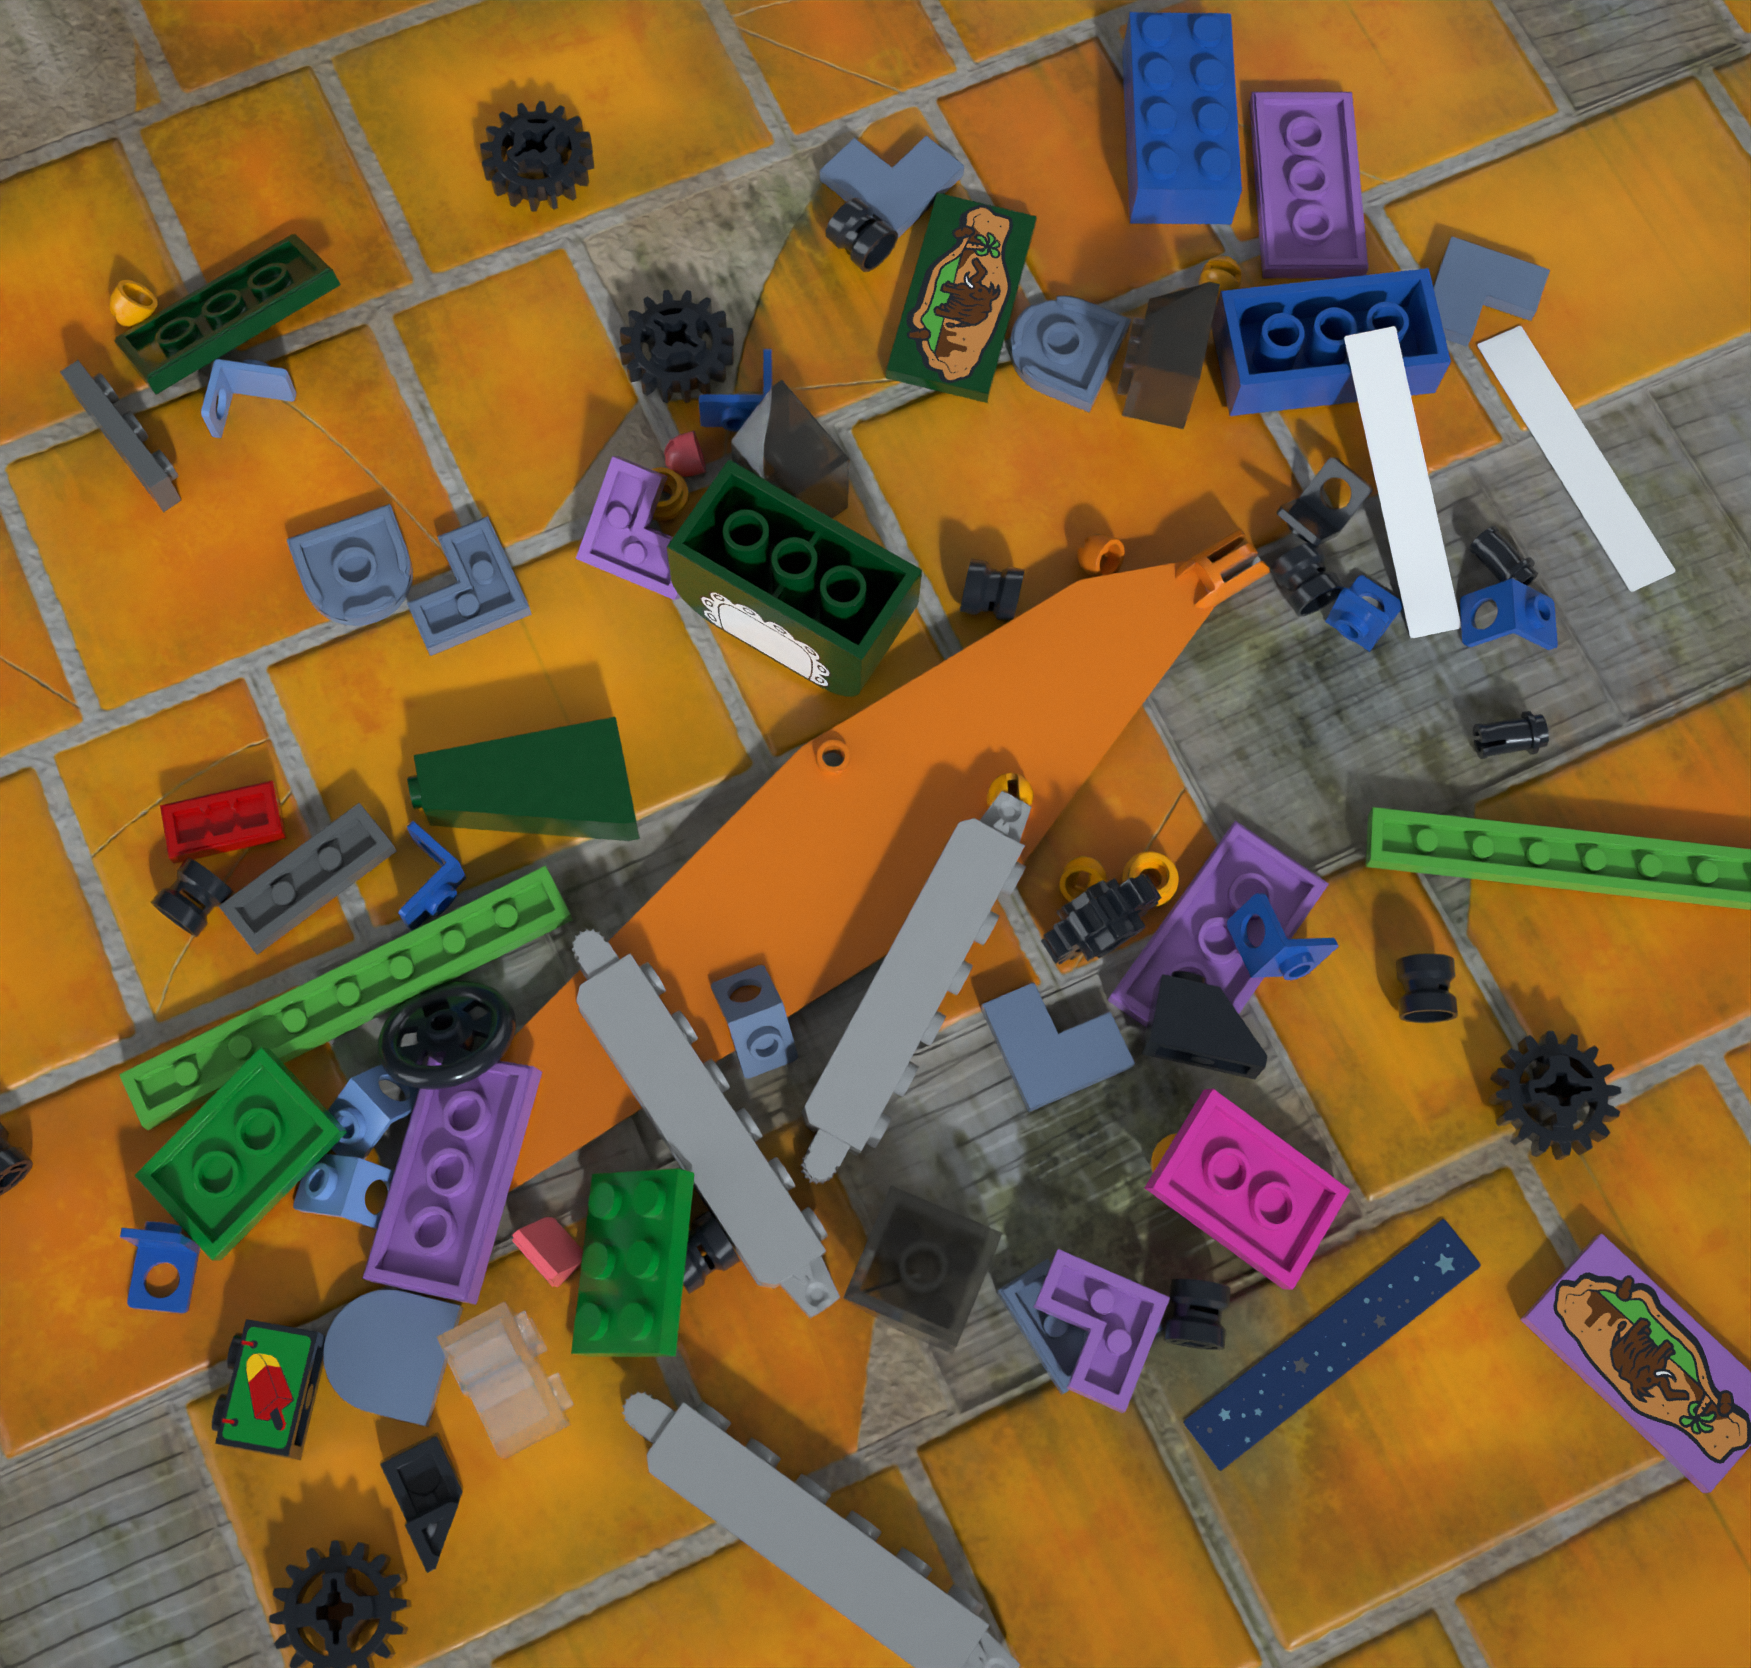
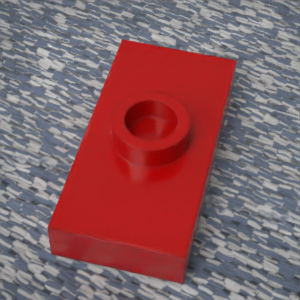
[160,780,287,864]

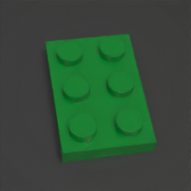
[134,1047,348,1261]
[571,1168,695,1357]

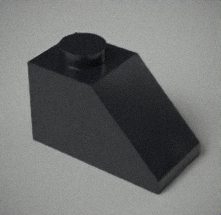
[1142,971,1268,1080]

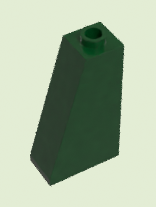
[407,717,640,841]

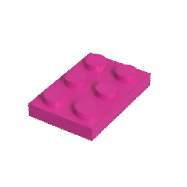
[1144,1088,1351,1290]

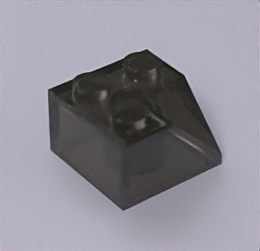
[1116,282,1220,429]
[731,380,850,518]
[843,1185,1003,1354]

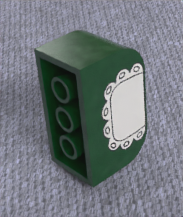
[667,459,922,697]

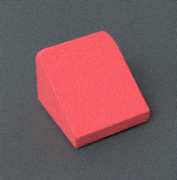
[512,1217,583,1288]

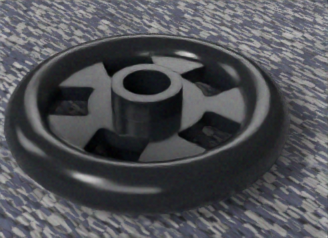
[377,981,516,1090]

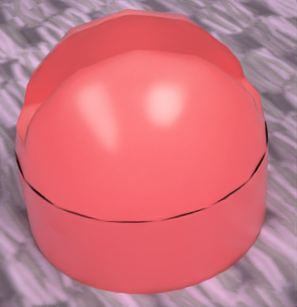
[664,431,706,477]

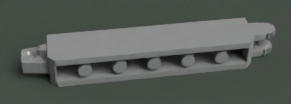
[800,791,1032,1185]
[572,929,840,1319]
[622,1391,1020,1668]

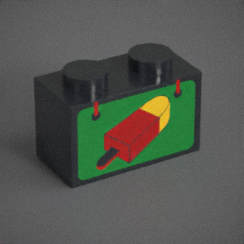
[212,1319,326,1460]

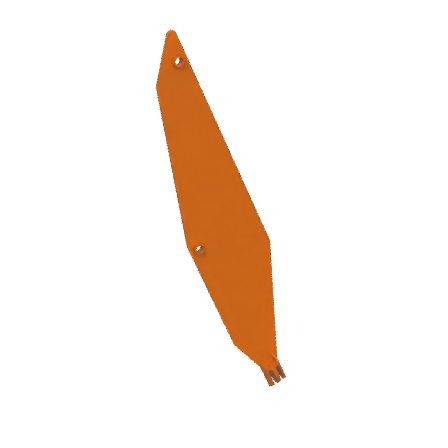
[499,528,1270,1193]

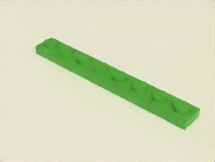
[1366,807,1751,910]
[119,866,573,1130]

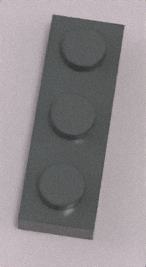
[60,360,181,512]
[219,803,396,955]

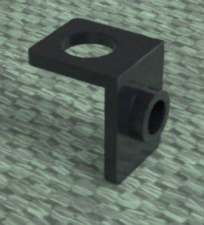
[1276,457,1373,546]

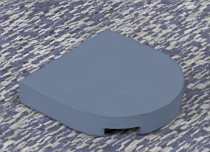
[1010,296,1131,413]
[286,504,413,626]
[323,1290,463,1427]

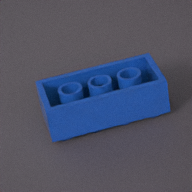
[1122,12,1242,224]
[1211,268,1451,416]

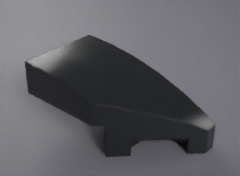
[380,1432,463,1573]

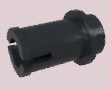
[1469,526,1538,586]
[1473,711,1549,759]

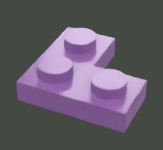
[576,456,680,600]
[1033,1249,1170,1413]

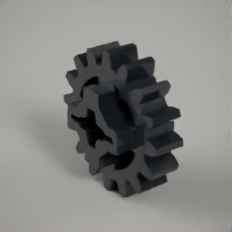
[480,101,595,211]
[619,290,734,403]
[1041,874,1162,965]
[1488,1031,1621,1160]
[269,1540,411,1668]

